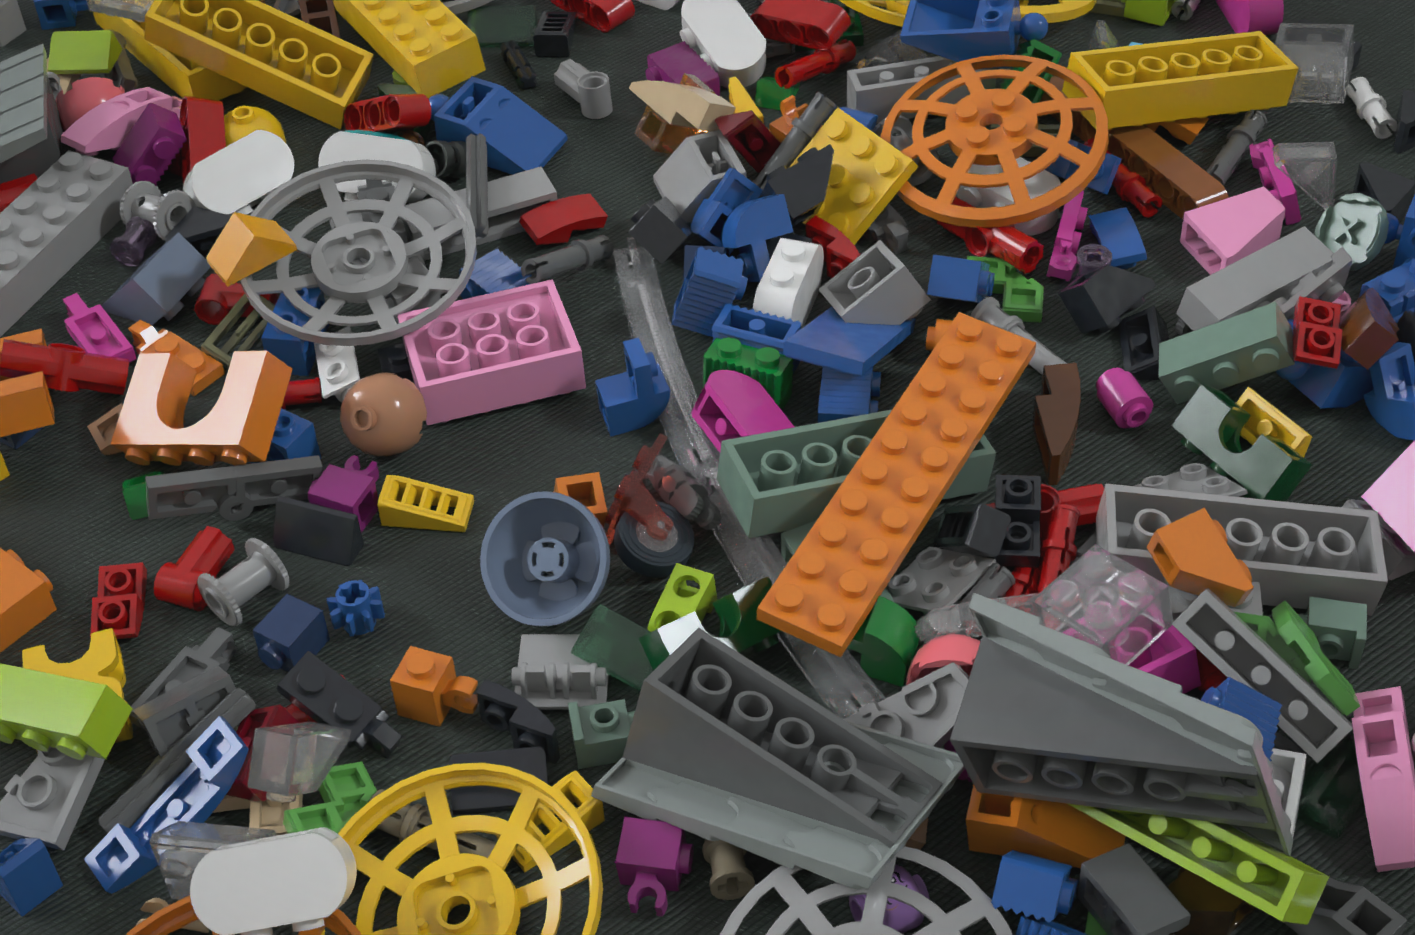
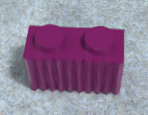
[645,41,720,96]
[112,103,187,186]

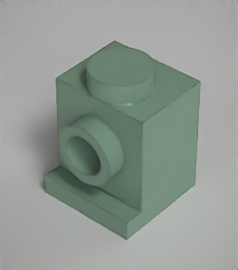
[1298,597,1367,669]
[568,699,635,769]

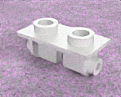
[314,326,360,402]

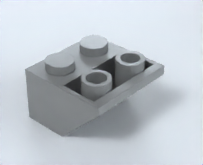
[653,129,747,223]

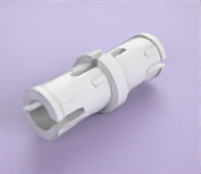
[1346,77,1397,139]

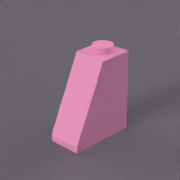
[1180,187,1286,275]

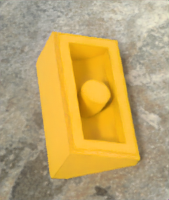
[1236,387,1312,458]

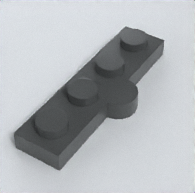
[145,455,322,521]

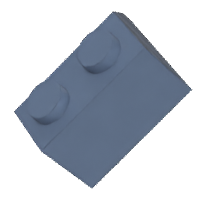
[102,232,211,325]

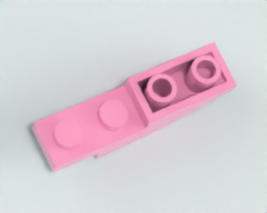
[61,87,183,156]
[1352,686,1415,872]

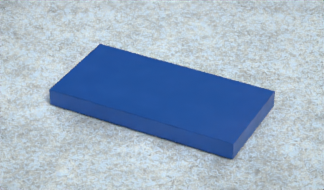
[783,307,916,377]

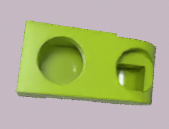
[647,563,718,634]

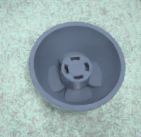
[480,491,610,626]

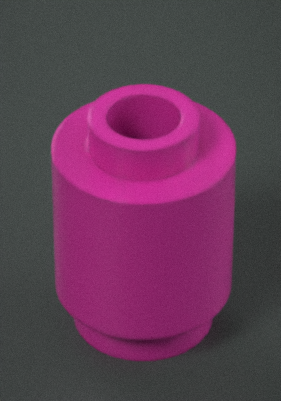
[1096,368,1153,428]

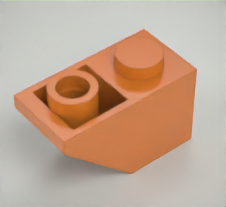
[1146,507,1254,607]

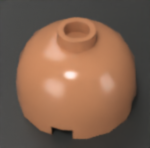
[340,372,427,457]

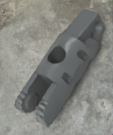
[647,455,722,530]

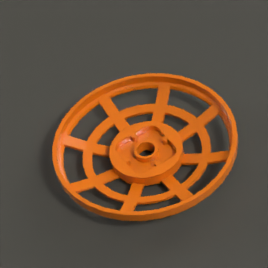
[880,54,1109,228]

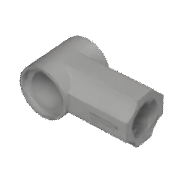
[554,59,613,119]

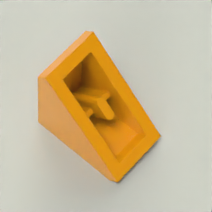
[206,212,297,287]

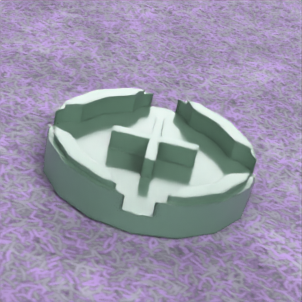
[1315,193,1389,271]

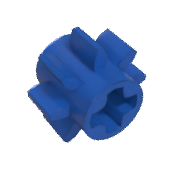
[327,580,385,636]

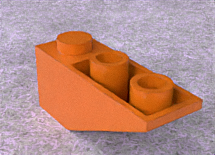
[966,785,1126,868]

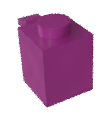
[308,455,379,533]
[615,817,694,916]

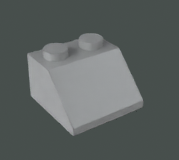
[818,240,931,325]

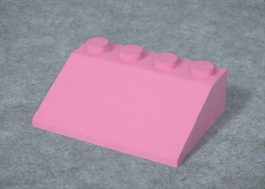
[397,279,586,425]

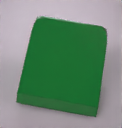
[755,77,800,110]
[122,471,164,520]

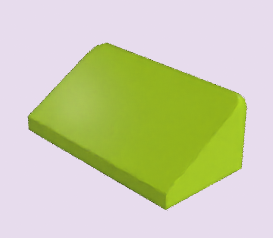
[48,30,123,74]

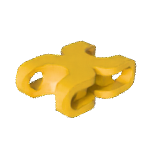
[22,628,133,753]

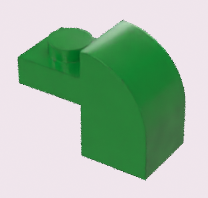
[847,596,920,687]

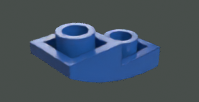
[1088,207,1147,269]

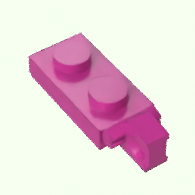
[1249,139,1301,225]
[1046,191,1088,281]
[63,293,137,362]

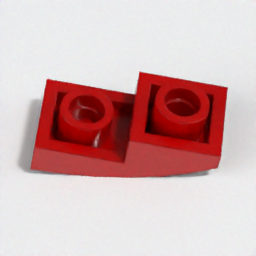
[519,194,608,245]
[806,215,860,278]
[1293,296,1343,369]
[90,562,147,639]

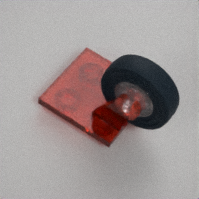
[605,433,694,578]

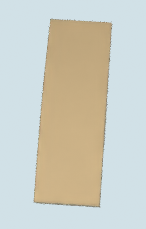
[629,80,736,131]

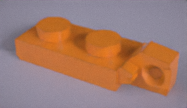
[128,320,225,396]

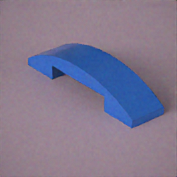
[84,715,249,894]

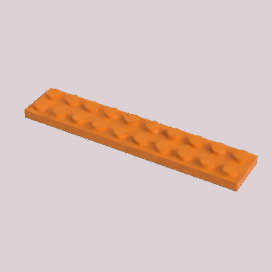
[757,312,1037,658]

